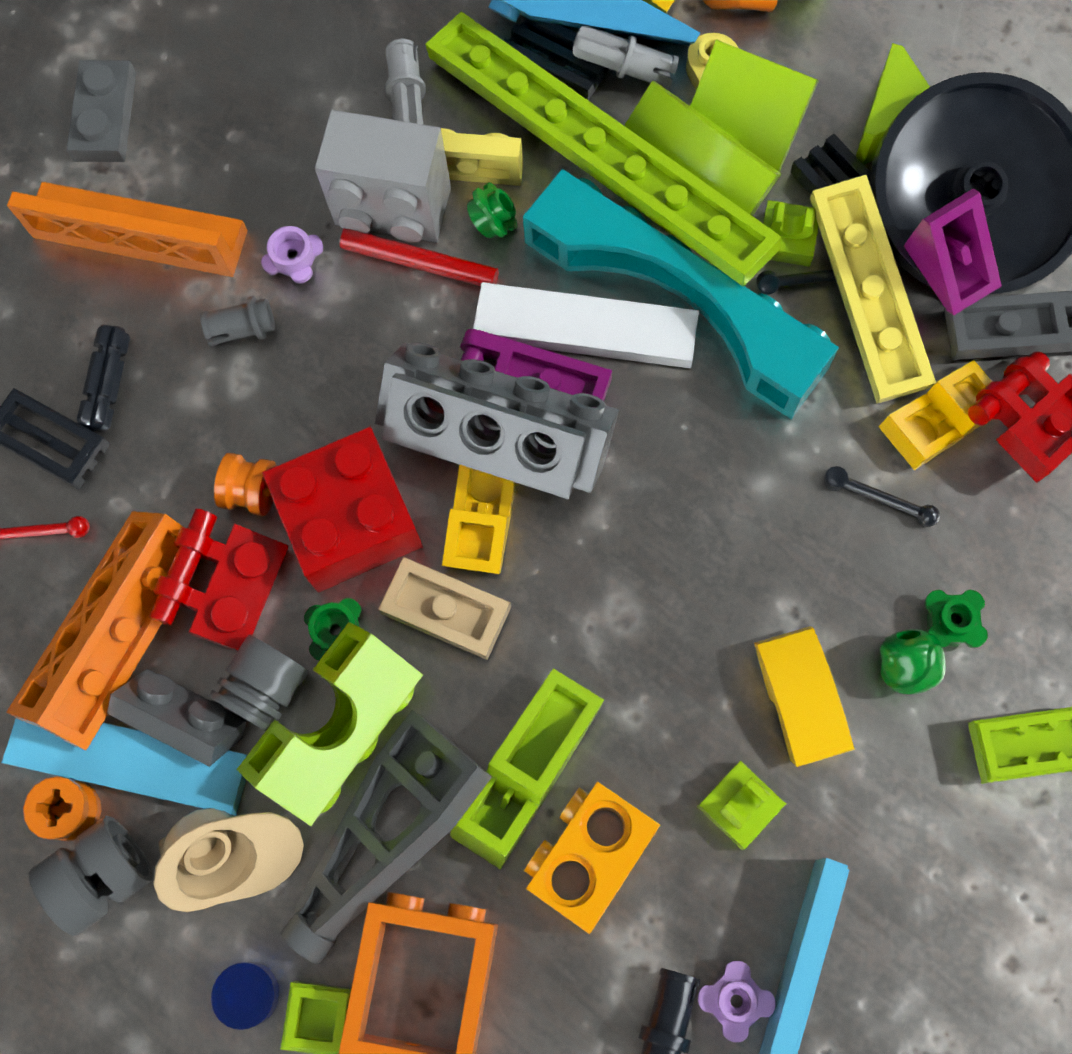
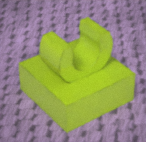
[763,200,819,267]
[697,761,786,850]

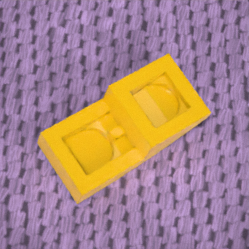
[878,360,992,470]
[442,464,516,574]
[754,626,855,767]

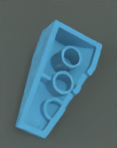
[488,0,700,46]

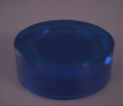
[211,962,279,1030]

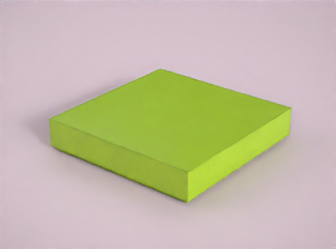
[690,40,819,172]

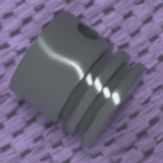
[208,634,309,731]

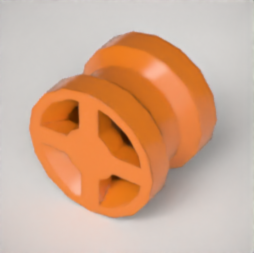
[214,453,277,517]
[23,776,102,842]

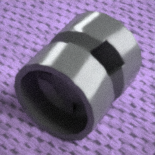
[28,815,153,936]

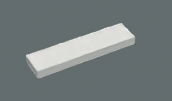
[473,282,699,369]

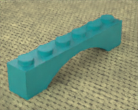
[523,169,839,420]

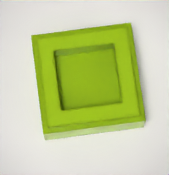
[280,981,351,1054]

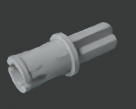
[572,25,679,90]
[384,39,426,124]

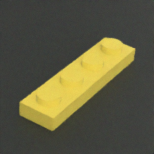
[810,175,936,404]

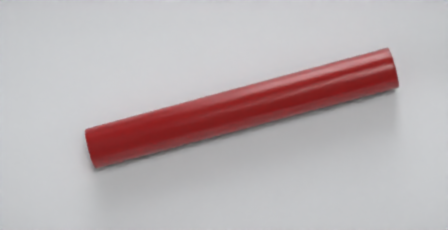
[339,228,499,286]

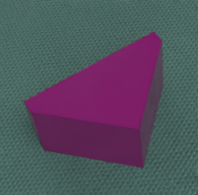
[904,189,1002,315]

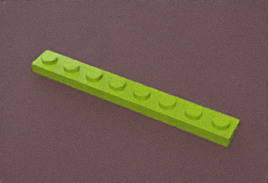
[425,11,782,287]

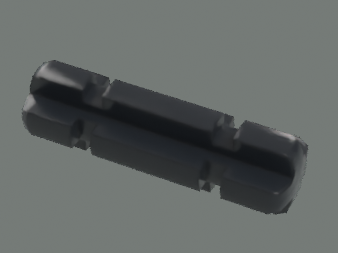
[77,325,130,432]

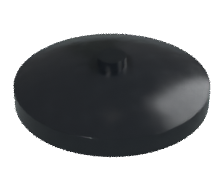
[870,72,1072,297]

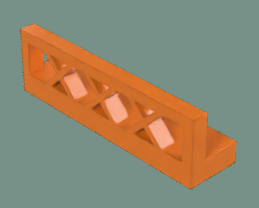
[7,182,248,277]
[6,511,201,751]

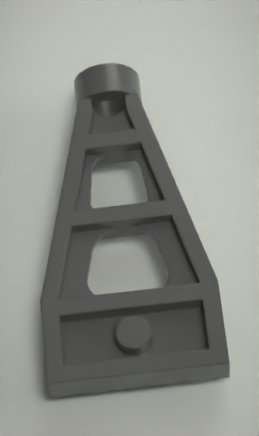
[280,710,492,964]

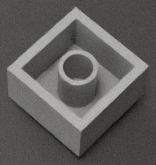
[315,110,451,243]

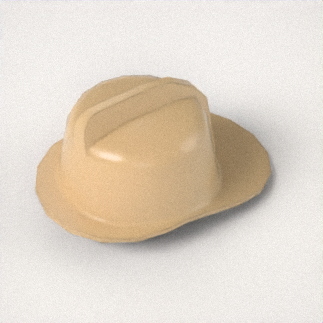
[153,808,304,912]

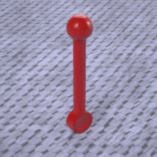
[0,516,90,539]

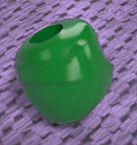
[879,629,946,695]

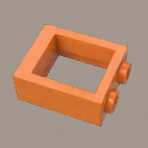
[339,892,498,1054]

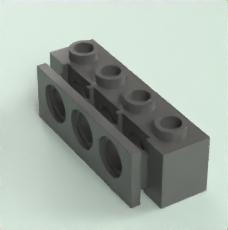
[375,343,619,499]

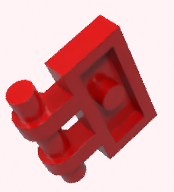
[968,351,1072,483]
[149,508,289,652]

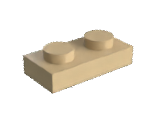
[378,557,511,660]

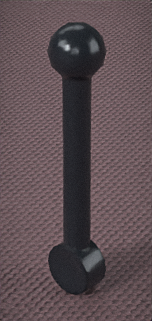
[756,269,836,295]
[824,466,940,527]

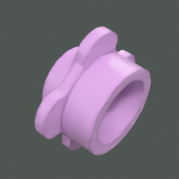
[261,226,323,283]
[698,961,775,1042]

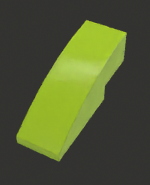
[624,81,782,216]
[450,668,604,870]

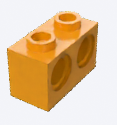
[524,781,660,934]

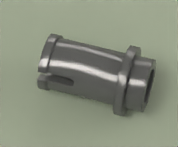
[200,296,275,347]

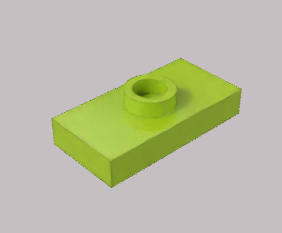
[968,707,1072,784]

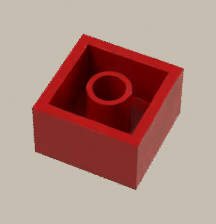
[262,426,423,593]

